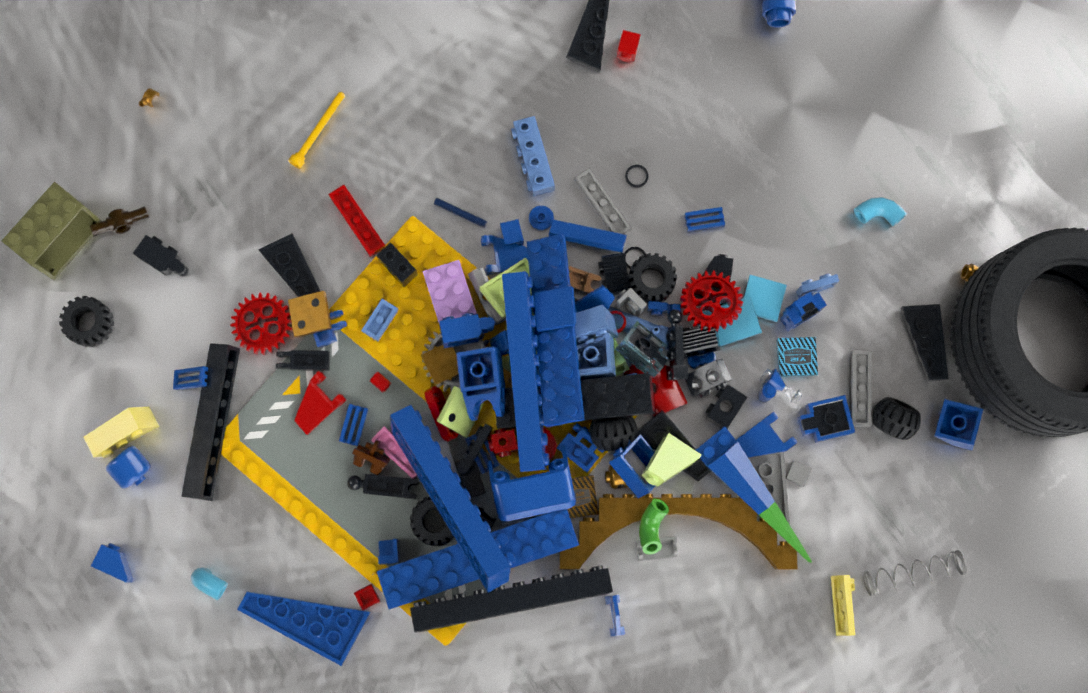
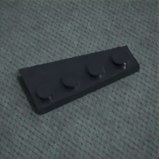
[566,0,609,72]
[258,233,321,297]
[901,304,949,381]
[637,410,711,481]

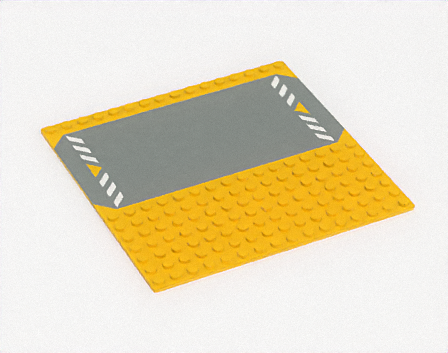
[221,216,638,646]

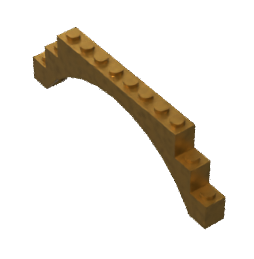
[560,494,798,569]

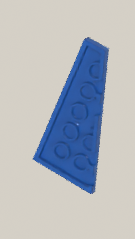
[237,592,371,666]

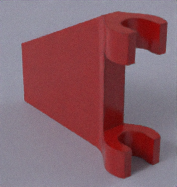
[294,371,347,435]

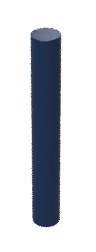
[434,198,487,228]

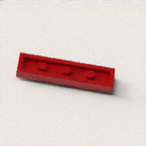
[328,185,386,257]

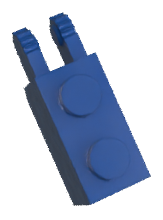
[439,313,495,348]

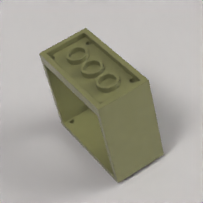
[1,181,102,280]

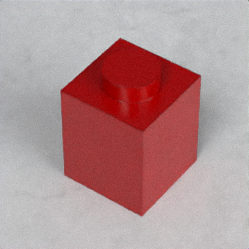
[617,30,641,62]

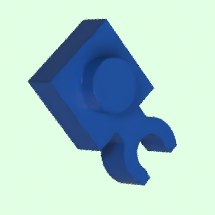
[647,301,681,316]

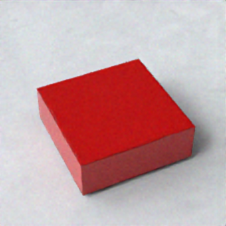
[354,584,380,611]

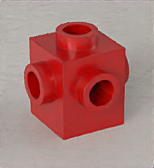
[488,428,518,458]

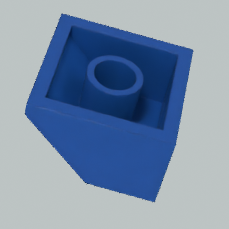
[935,399,984,451]

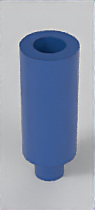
[757,384,777,403]

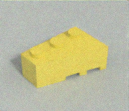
[83,407,160,458]

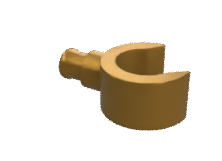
[139,88,160,107]

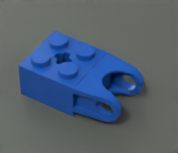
[456,347,505,421]

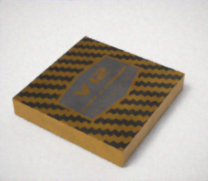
[568,475,599,518]

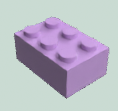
[422,260,477,322]

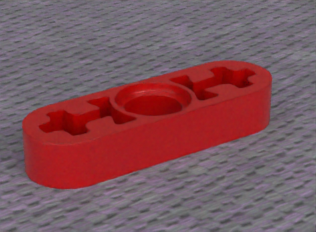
[424,386,458,442]

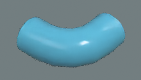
[854,197,907,226]
[191,567,228,600]

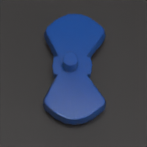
[687,352,716,369]

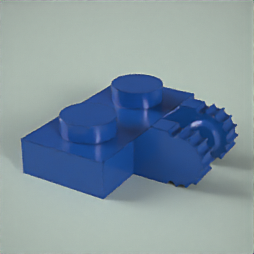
[313,310,347,348]

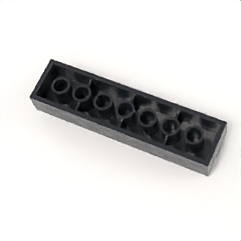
[496,373,655,429]

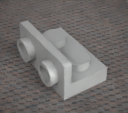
[615,288,647,317]

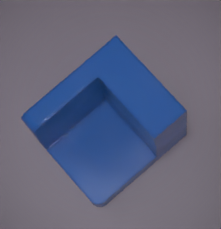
[500,219,524,245]
[378,538,400,565]

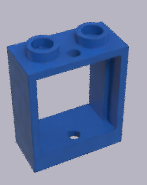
[609,434,655,498]

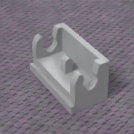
[636,536,678,561]

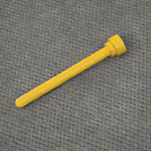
[288,92,345,169]

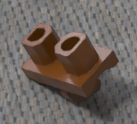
[352,440,391,475]

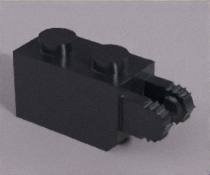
[133,235,189,277]

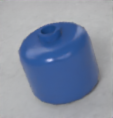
[105,445,151,489]

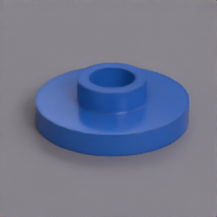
[529,205,554,231]

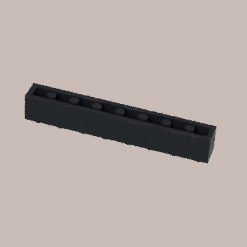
[181,343,240,501]

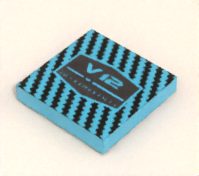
[777,337,818,377]

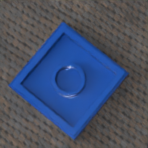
[534,286,576,332]

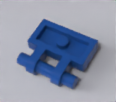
[557,423,604,473]

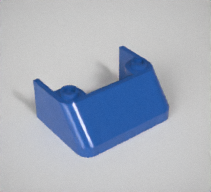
[488,445,576,522]

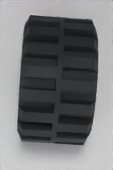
[628,253,677,303]
[59,296,114,347]
[410,497,454,546]

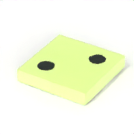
[437,386,484,438]

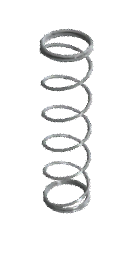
[863,550,967,596]

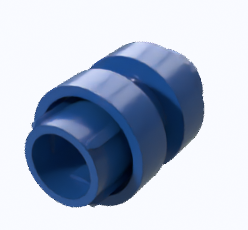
[762,0,796,27]

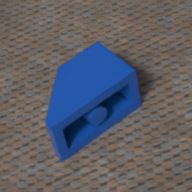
[91,543,133,583]

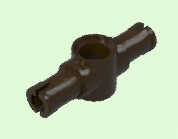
[90,206,149,237]

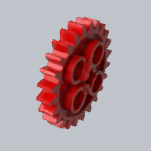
[680,271,743,332]
[230,293,293,355]

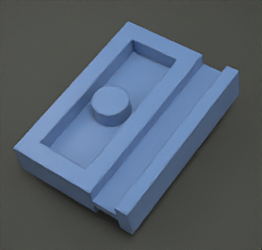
[796,273,839,298]

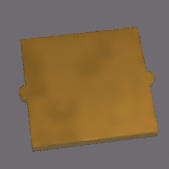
[421,345,459,386]

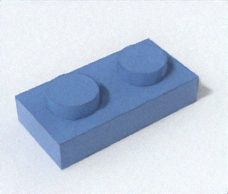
[361,299,399,342]

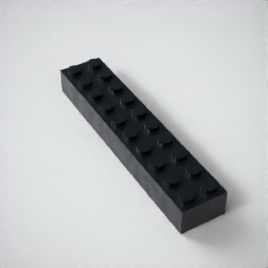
[410,565,613,633]

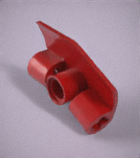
[623,360,687,417]

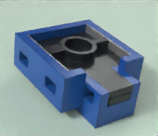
[780,292,827,332]
[798,395,855,443]

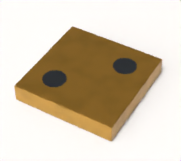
[288,291,332,338]

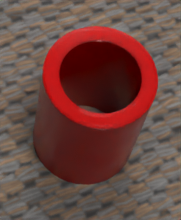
[370,371,391,393]

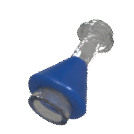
[760,369,802,403]

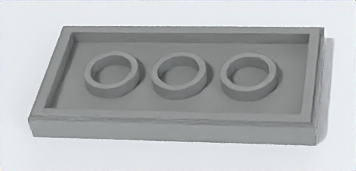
[748,452,790,525]

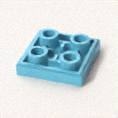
[743,275,787,322]

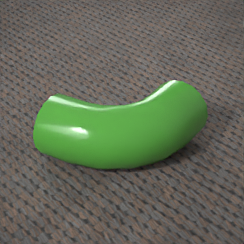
[639,499,669,554]

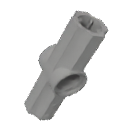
[468,267,506,325]

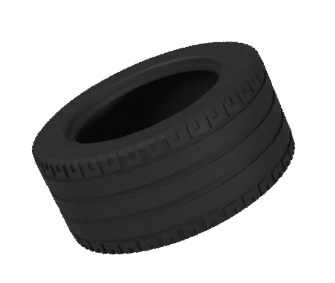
[950,228,1088,437]

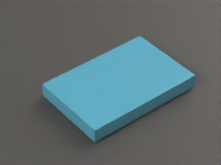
[698,296,762,347]

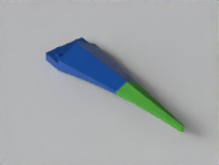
[695,426,812,563]

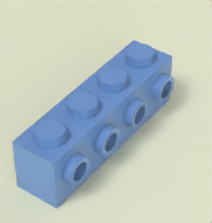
[511,116,555,197]

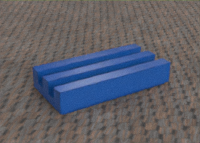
[684,207,725,232]
[173,366,208,390]
[339,404,369,446]
[465,434,500,474]

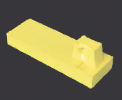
[831,575,855,636]

